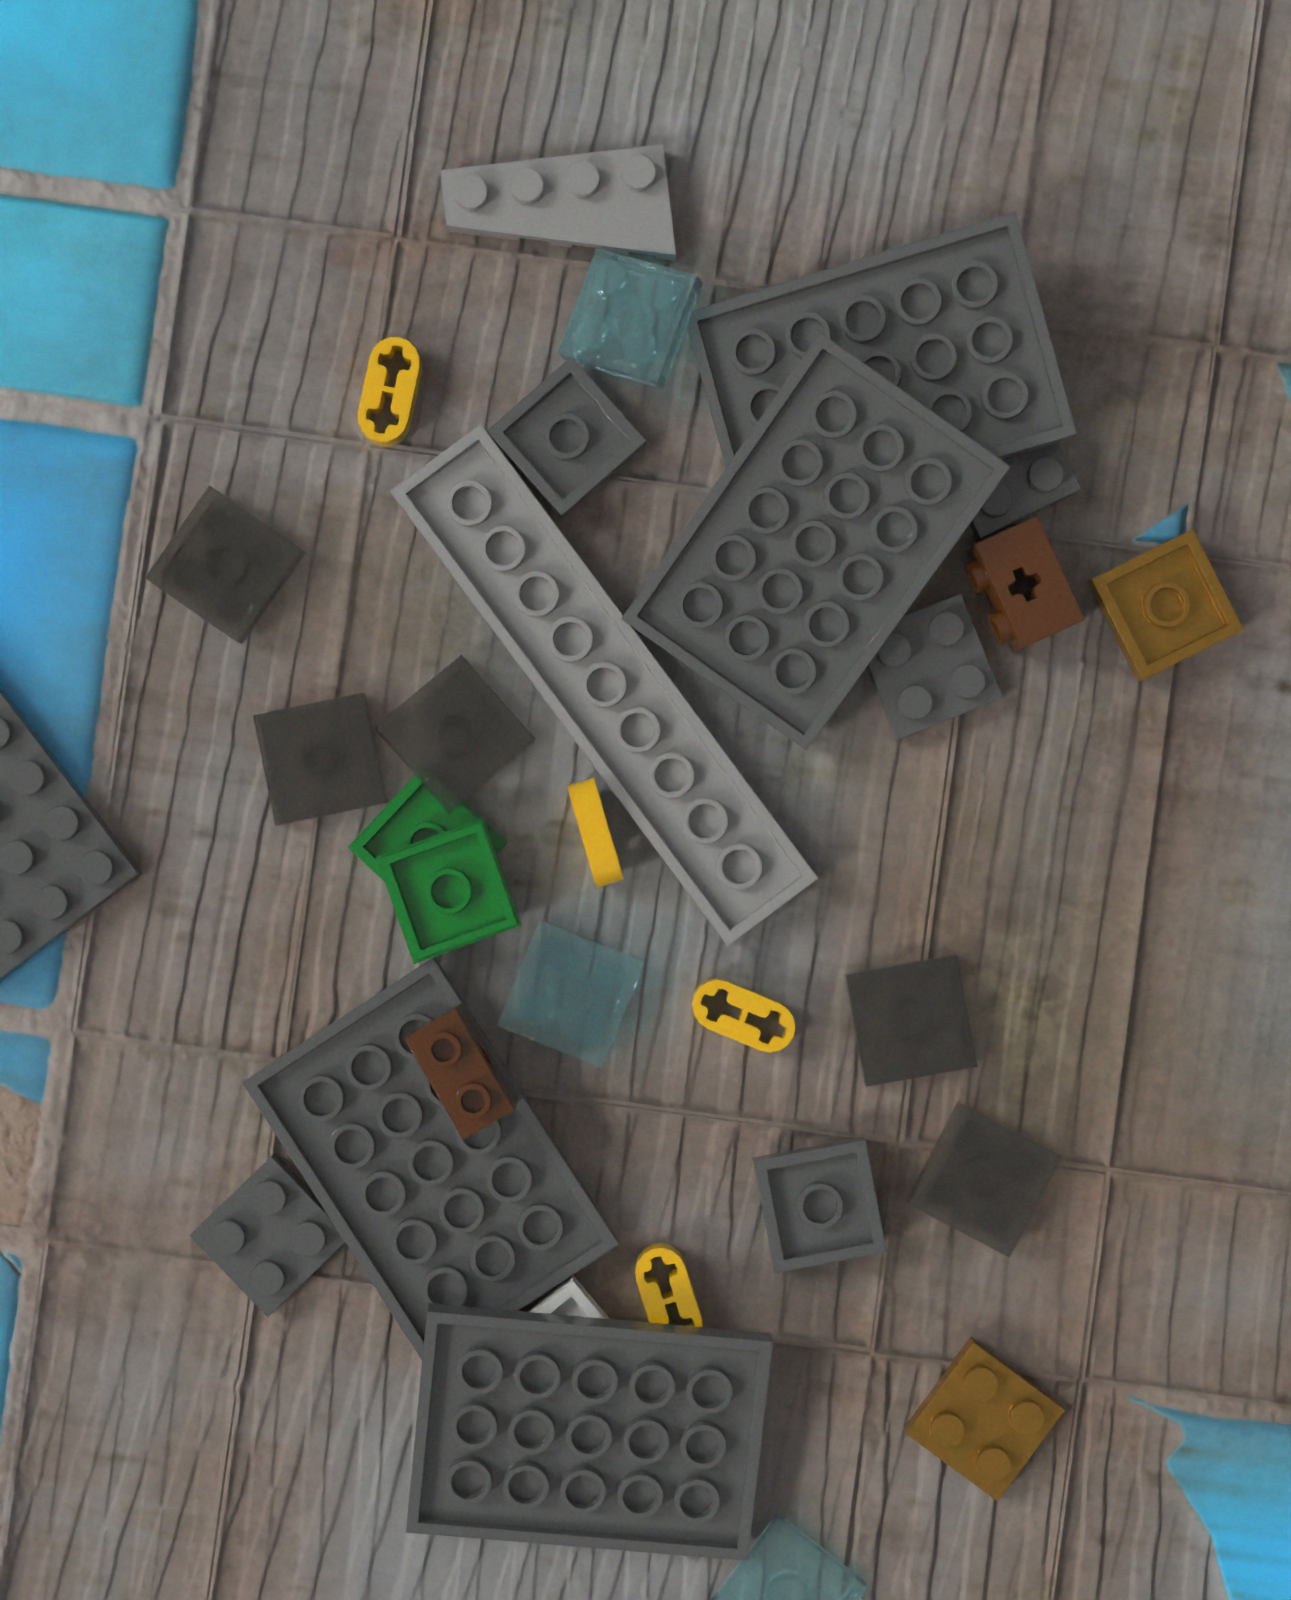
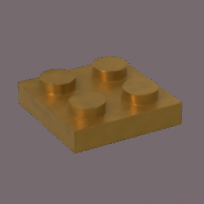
[1087,529,1244,682]
[904,1337,1065,1502]

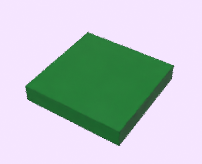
[348,765,508,881]
[376,818,522,964]

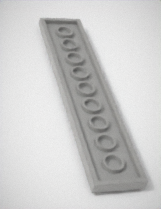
[390,424,819,946]

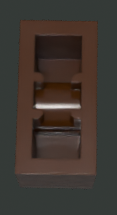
[964,516,1085,653]
[404,1003,518,1140]

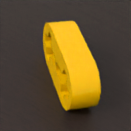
[358,337,422,447]
[567,777,624,888]
[692,978,795,1053]
[635,1242,703,1327]

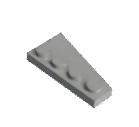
[440,144,676,261]

